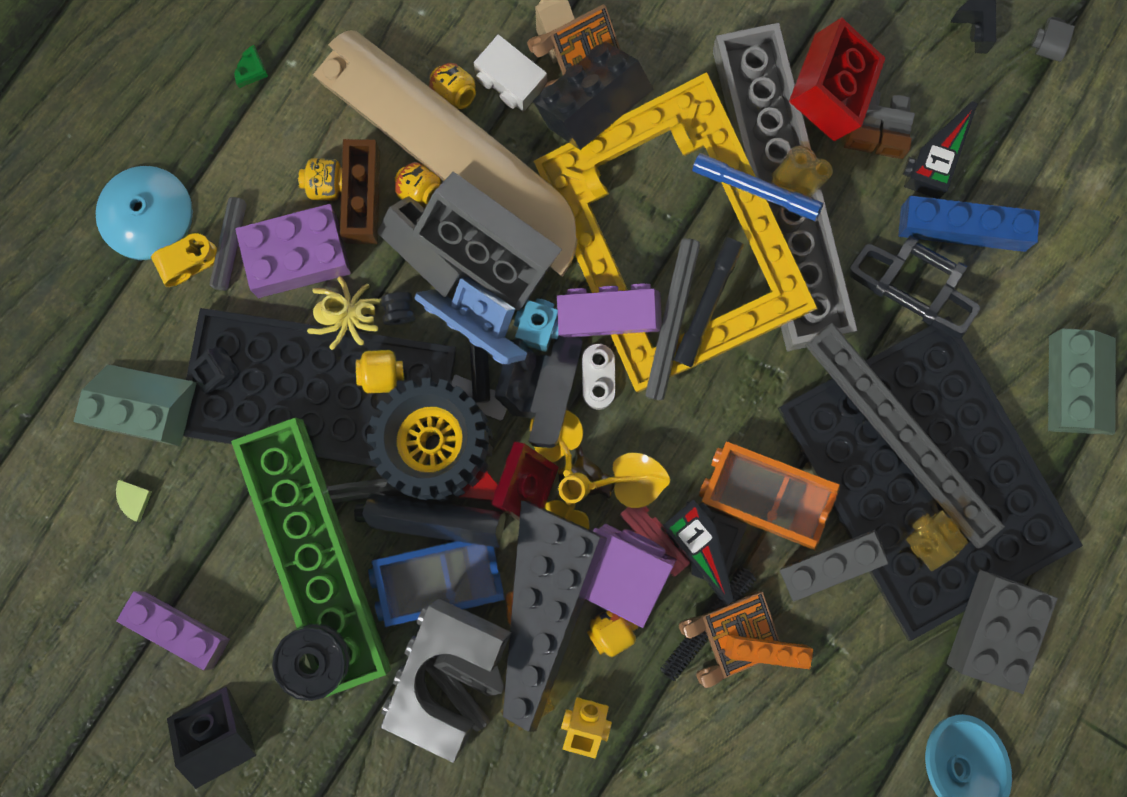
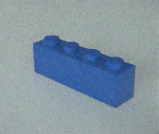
[898,196,1040,252]

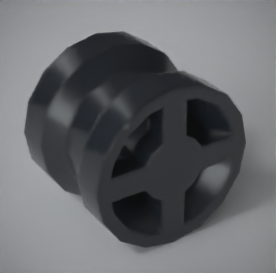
[380,292,416,325]

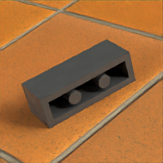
[377,196,469,298]
[780,529,889,602]

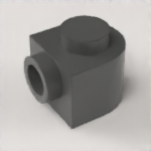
[1031,17,1075,62]

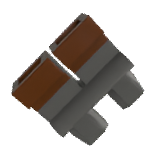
[844,90,915,159]

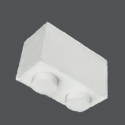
[473,35,547,112]

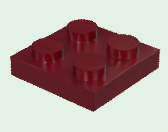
[492,441,559,521]

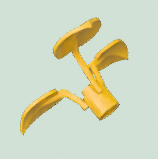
[530,410,670,529]

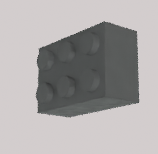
[946,570,1058,694]

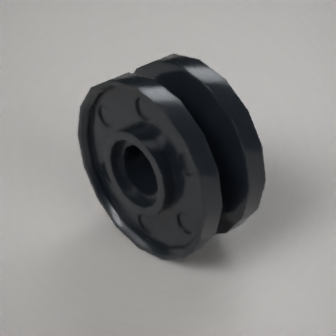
[272,623,351,701]

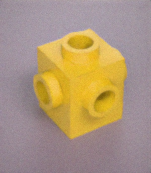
[561,697,612,758]

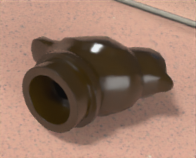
[558,445,615,498]

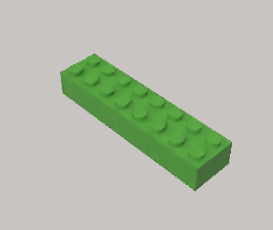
[231,418,391,698]

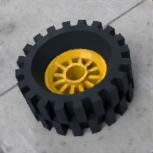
[367,378,493,502]

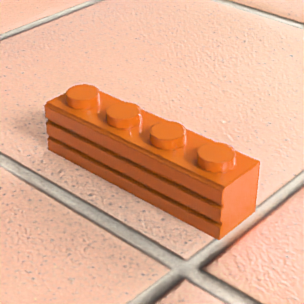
[724,634,813,669]

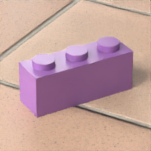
[557,284,662,337]
[116,591,230,670]

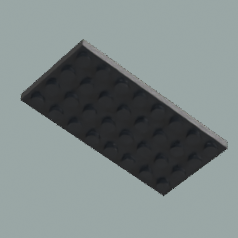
[183,308,457,467]

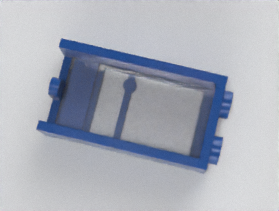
[368,541,505,627]

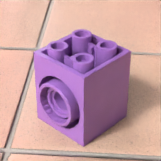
[585,524,677,628]

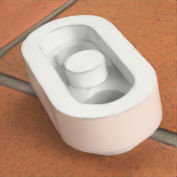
[582,344,615,410]

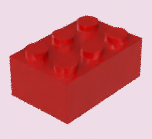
[789,17,885,141]

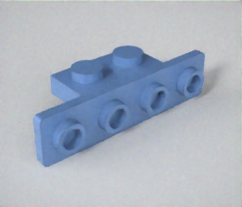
[414,277,527,364]

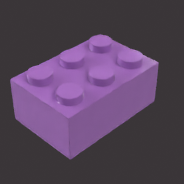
[235,204,351,298]

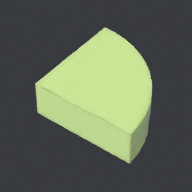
[116,480,152,522]

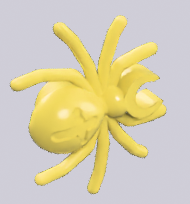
[307,276,381,350]

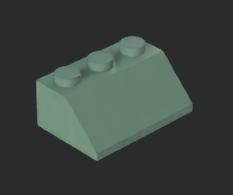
[1048,329,1116,435]
[73,364,196,446]

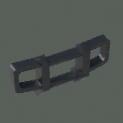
[849,235,980,339]

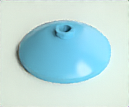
[96,166,193,260]
[925,714,1012,797]

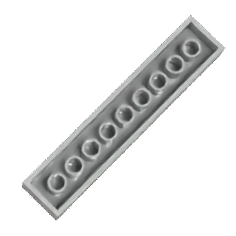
[713,23,857,352]

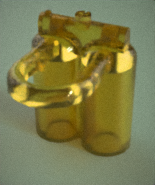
[771,146,833,197]

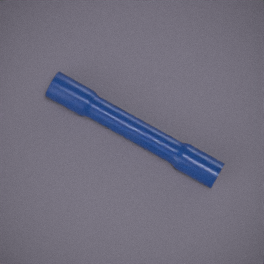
[692,153,824,222]

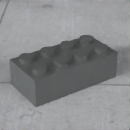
[411,171,562,311]

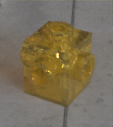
[906,510,968,571]

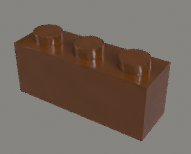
[340,139,380,244]

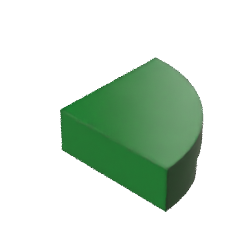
[234,45,268,88]

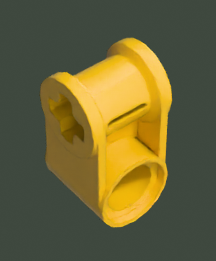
[151,233,217,287]

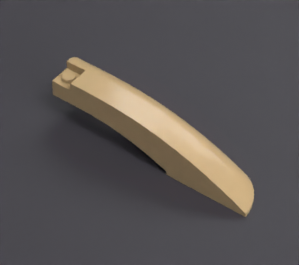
[313,30,577,277]

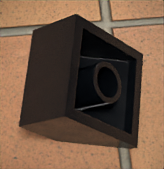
[167,686,256,789]

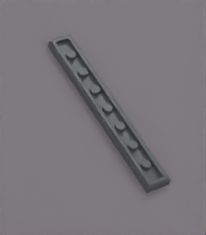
[805,323,1005,548]

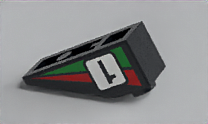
[902,101,978,199]
[662,500,733,605]

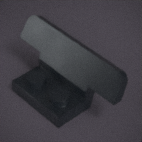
[494,335,583,448]

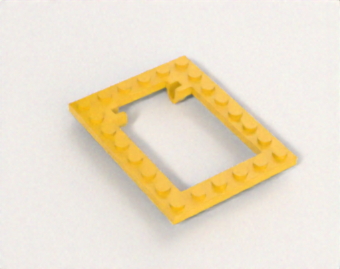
[534,72,818,393]

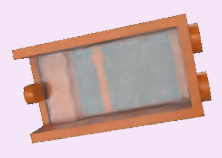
[699,441,840,551]

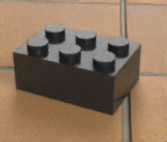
[533,41,653,150]

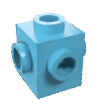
[514,299,559,352]

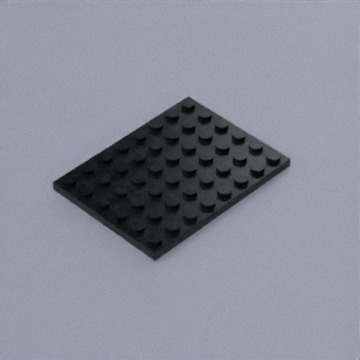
[778,316,1083,641]

